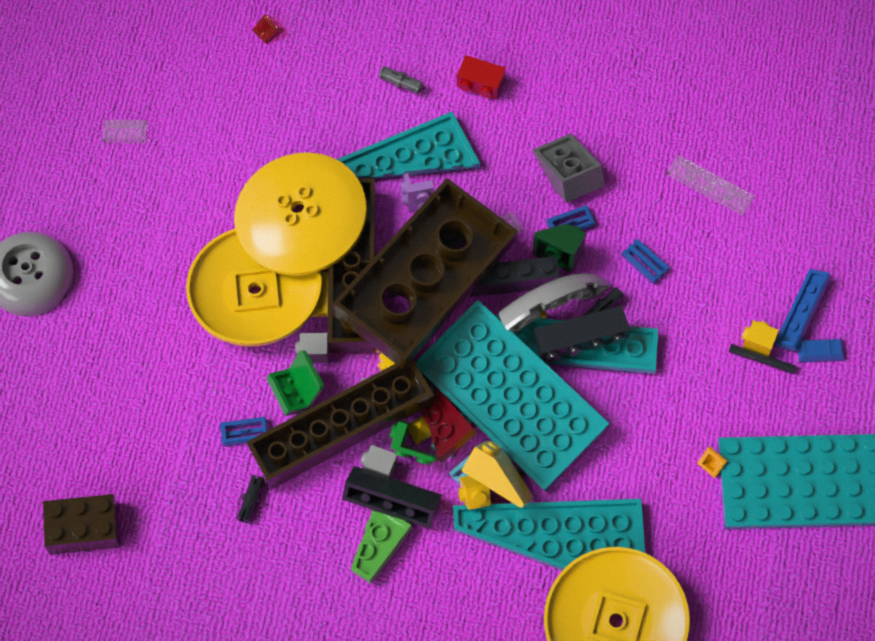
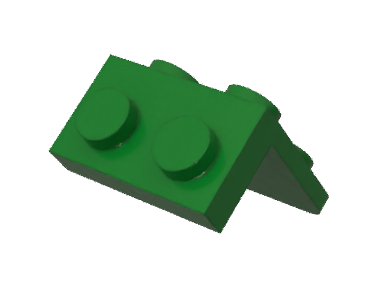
[266,350,324,416]
[389,420,438,465]

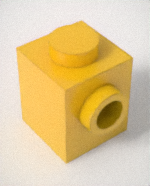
[741,320,779,356]
[458,476,491,510]

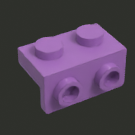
[400,173,434,213]

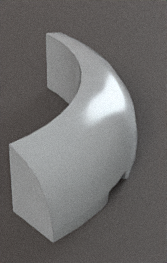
[499,273,611,333]

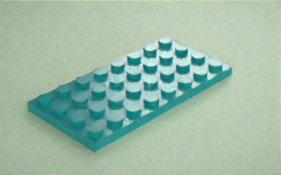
[416,300,610,491]
[718,434,875,529]

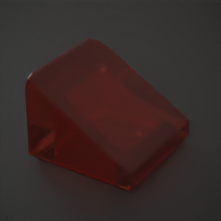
[252,14,284,44]

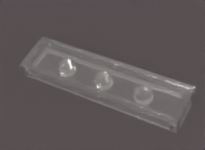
[667,154,755,216]

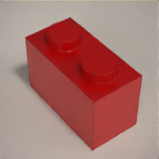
[457,55,506,99]

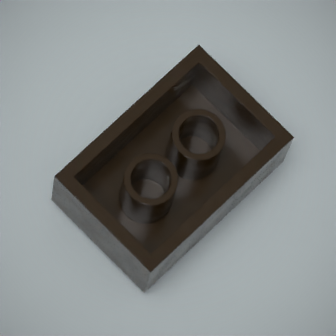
[43,494,120,555]

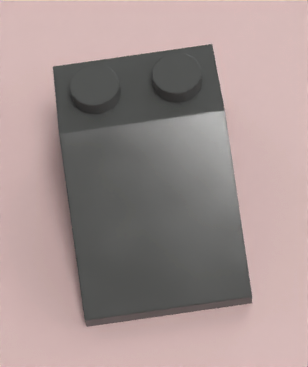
[533,134,605,203]

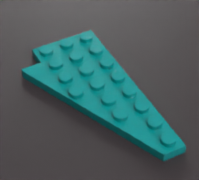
[453,499,645,571]

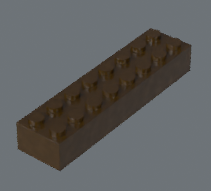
[328,178,376,353]
[246,359,434,489]

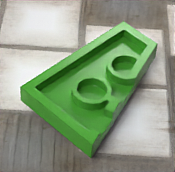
[351,509,413,584]

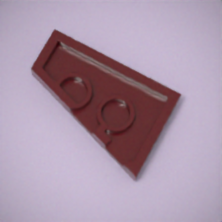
[422,388,477,463]

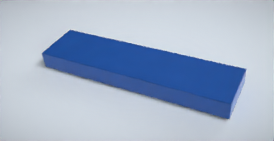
[774,269,832,351]

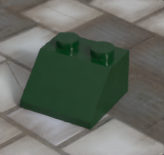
[532,224,587,274]

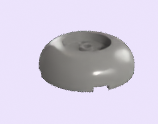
[0,231,74,316]

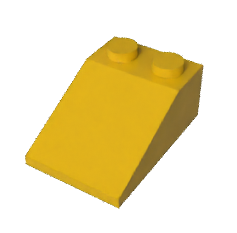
[461,441,534,508]

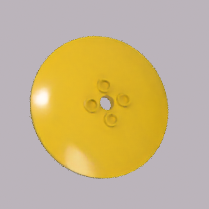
[234,152,367,276]
[186,229,322,346]
[544,547,690,641]

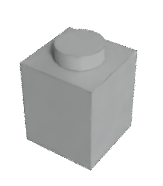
[295,333,328,363]
[361,445,398,478]

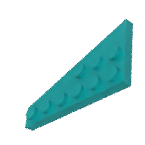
[336,112,480,179]

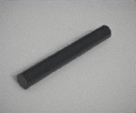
[728,344,796,374]

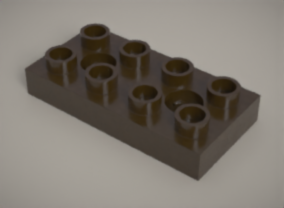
[331,178,518,369]

